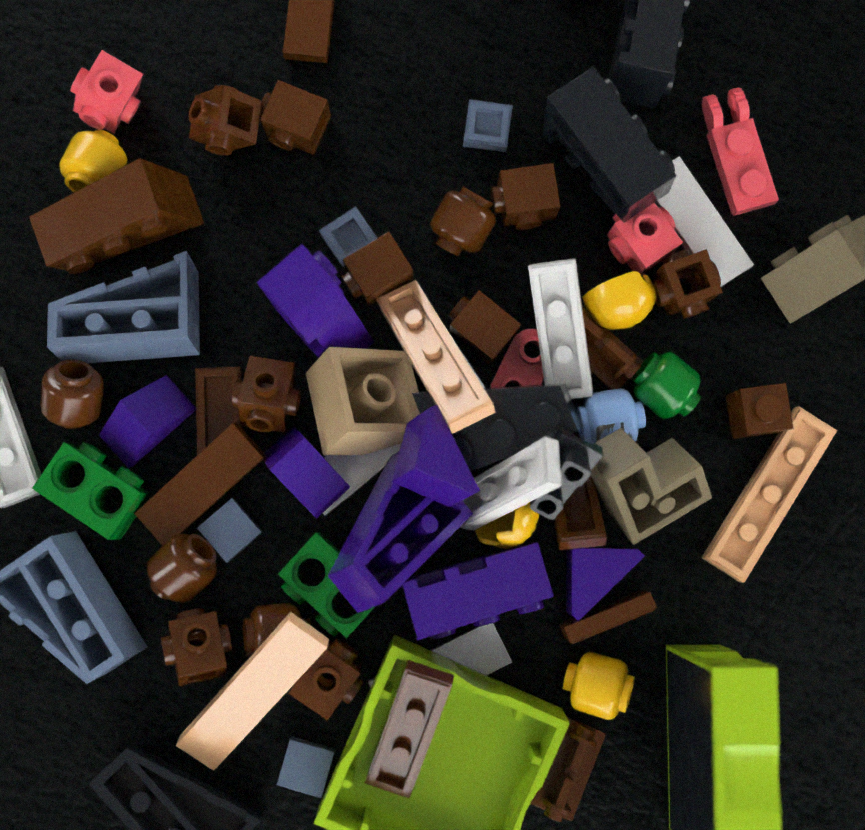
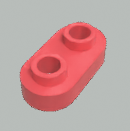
[490,329,544,388]

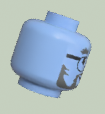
[576,388,646,443]

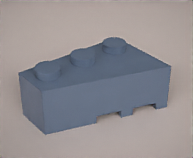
[47,251,200,363]
[0,531,147,684]

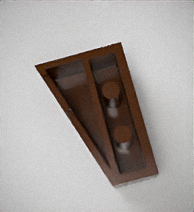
[29,158,205,274]

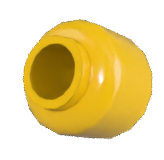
[60,130,127,192]
[563,652,635,720]

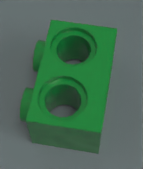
[32,441,152,540]
[278,532,374,638]

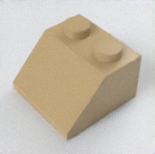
[306,347,420,455]

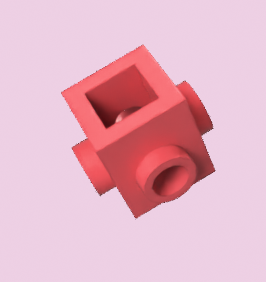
[70,50,143,133]
[607,203,683,275]

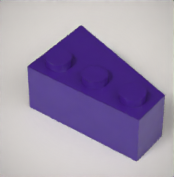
[257,244,374,359]
[328,451,473,613]
[402,541,554,640]

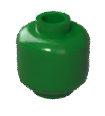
[631,352,701,419]

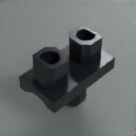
[530,426,603,519]

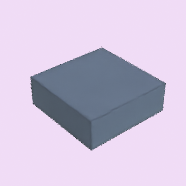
[463,99,513,152]
[319,207,377,270]
[197,498,263,563]
[277,736,336,798]

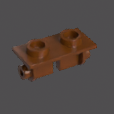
[582,306,643,390]
[530,717,606,822]

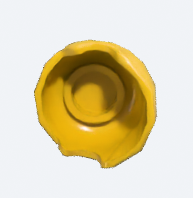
[582,271,656,330]
[475,502,540,549]

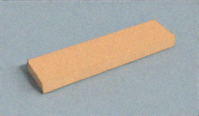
[376,280,495,434]
[701,406,837,583]
[176,612,329,771]

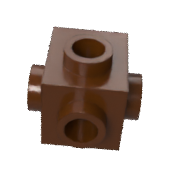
[189,85,262,155]
[652,249,723,319]
[232,356,301,433]
[161,609,232,686]
[288,638,364,720]

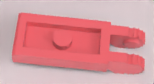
[701,87,779,216]

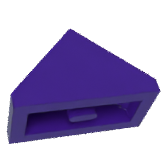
[99,375,196,469]
[392,405,480,507]
[263,425,350,518]
[566,547,644,621]

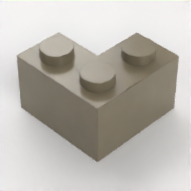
[761,215,865,324]
[591,428,712,545]

